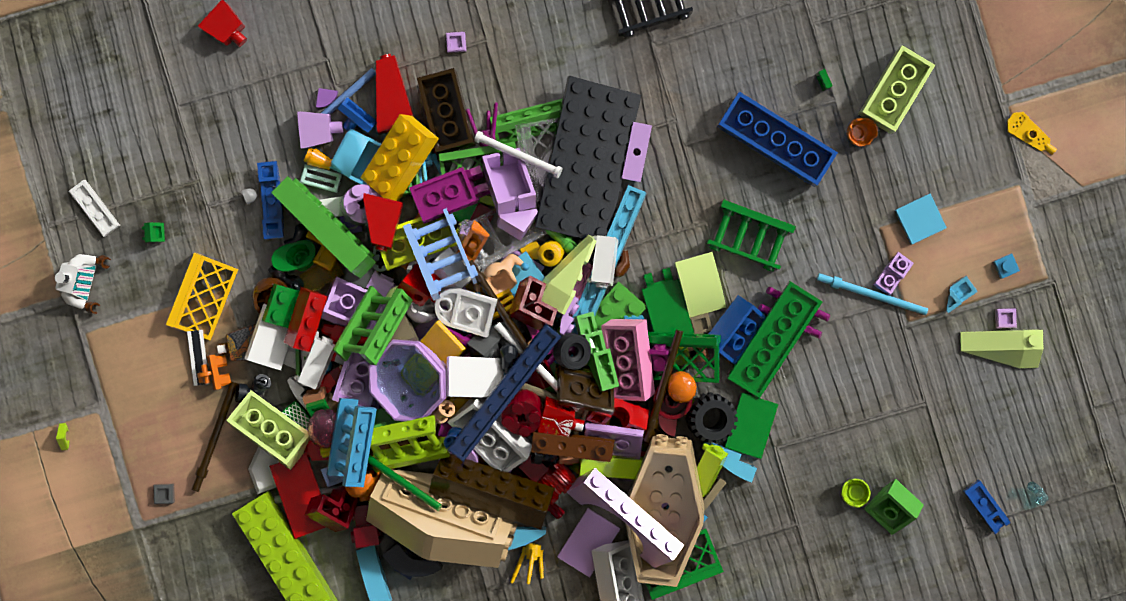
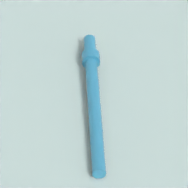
[817,273,928,316]

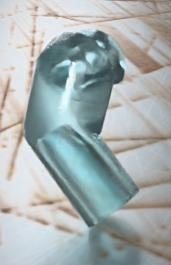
[1027,481,1048,506]

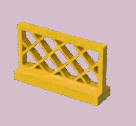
[166,252,239,341]

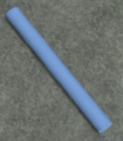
[321,68,376,114]

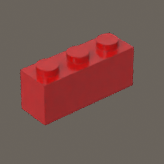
[284,287,328,352]

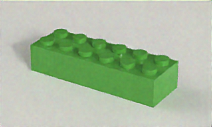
[271,176,376,279]

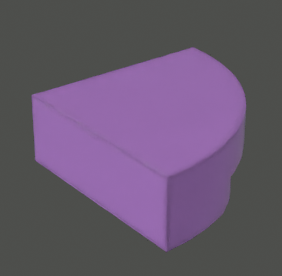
[316,88,338,108]

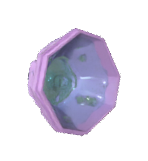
[368,339,446,421]

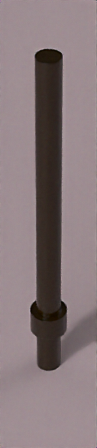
[469,260,528,351]
[643,329,683,443]
[192,381,238,492]

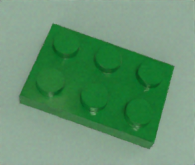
[262,283,321,328]

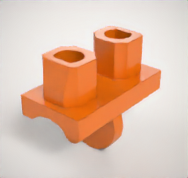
[197,354,231,390]

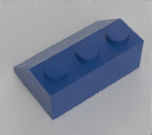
[708,295,766,365]

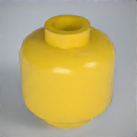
[538,240,564,267]

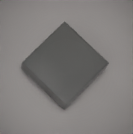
[153,484,175,504]

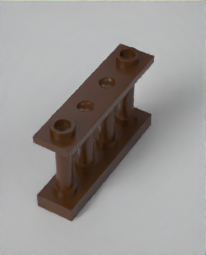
[531,432,615,462]

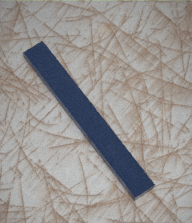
[447,324,561,462]

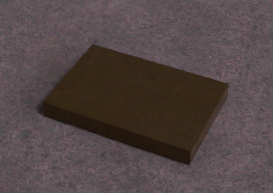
[557,367,615,415]

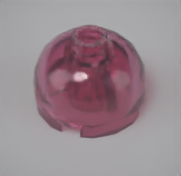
[307,409,336,449]

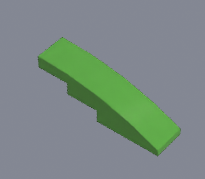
[573,312,619,391]

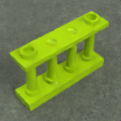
[370,415,450,472]

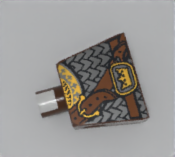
[217,324,256,361]

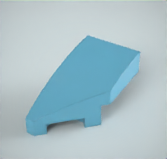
[946,276,978,313]

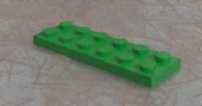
[727,280,823,398]

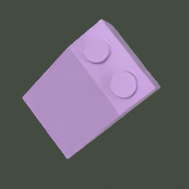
[321,277,386,330]
[332,345,387,407]

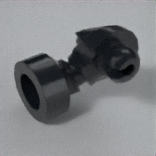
[268,265,304,291]
[500,344,518,374]
[235,374,271,403]
[531,452,559,467]

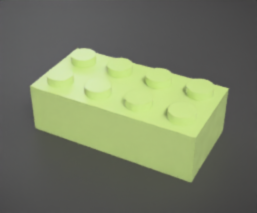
[858,45,935,134]

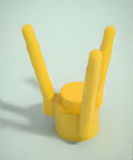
[510,543,544,584]

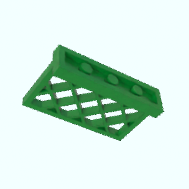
[648,332,721,383]
[646,529,724,600]

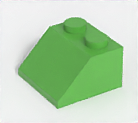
[864,479,924,535]

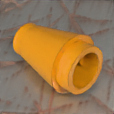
[304,147,332,170]

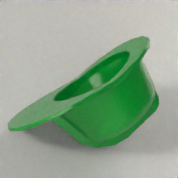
[271,240,316,272]

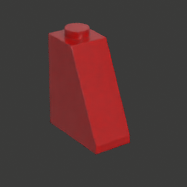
[363,193,403,252]

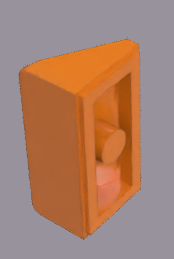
[456,220,490,261]

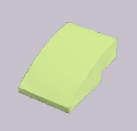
[674,252,726,317]

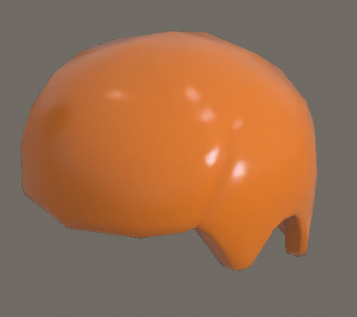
[846,118,878,147]
[667,371,697,403]

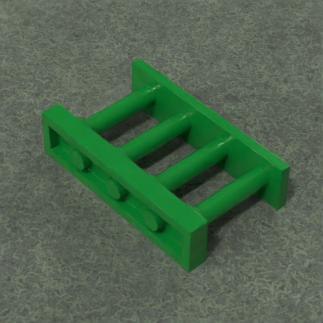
[706,200,796,272]

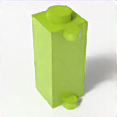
[697,444,728,497]

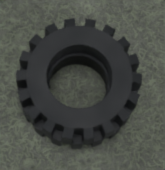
[685,392,738,444]

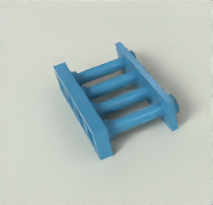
[326,398,377,487]

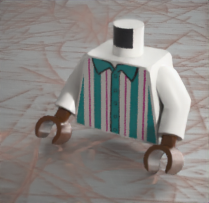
[55,254,111,314]

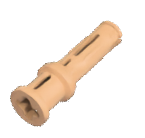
[431,400,455,427]

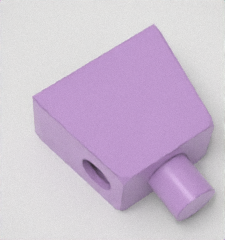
[297,111,343,148]

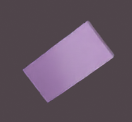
[873,252,914,296]
[560,296,580,336]

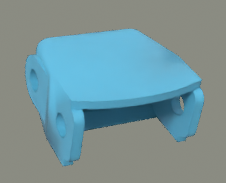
[330,128,381,185]

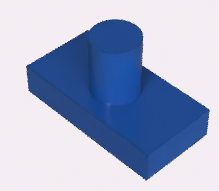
[337,97,377,133]

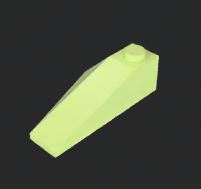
[541,235,597,315]

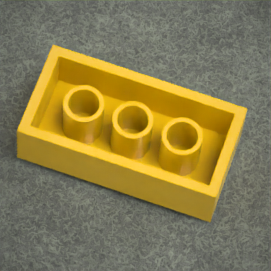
[360,114,439,201]

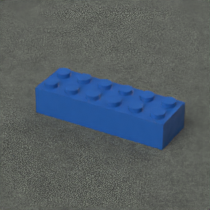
[717,92,838,187]

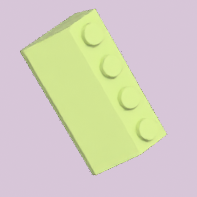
[226,391,311,470]

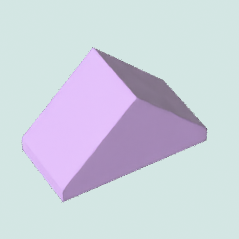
[497,209,538,241]

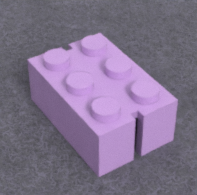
[482,148,536,216]

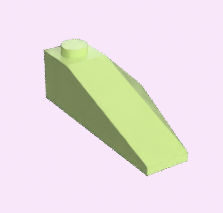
[960,329,1044,368]

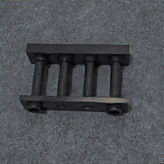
[612,0,693,38]

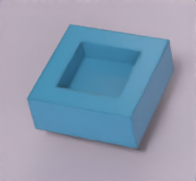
[993,254,1020,279]

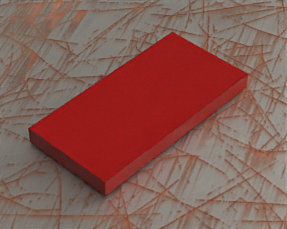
[269,453,326,539]

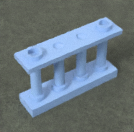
[403,208,478,301]

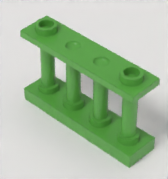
[333,286,413,365]

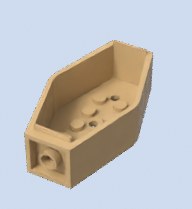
[626,434,704,587]
[366,469,518,568]

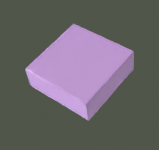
[446,32,467,53]
[995,308,1017,328]

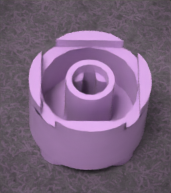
[340,184,381,225]

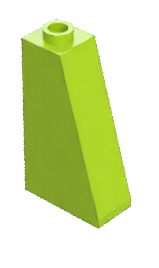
[569,456,643,479]

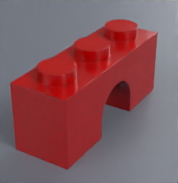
[586,398,649,433]

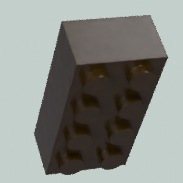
[417,68,476,155]

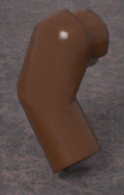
[614,251,630,277]

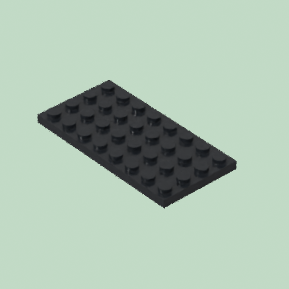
[534,76,641,239]

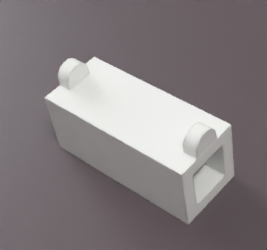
[587,235,618,289]
[294,336,335,389]

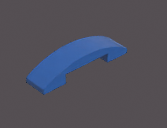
[257,161,284,239]

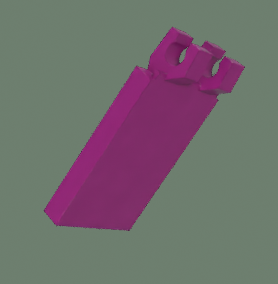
[409,166,491,224]

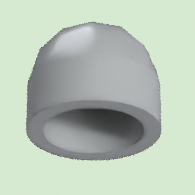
[241,189,257,205]

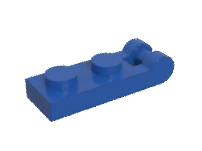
[963,480,1011,534]

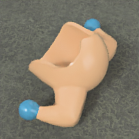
[473,254,529,295]

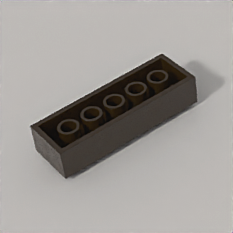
[429,453,555,530]

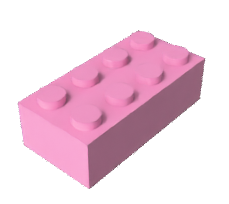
[601,319,655,401]

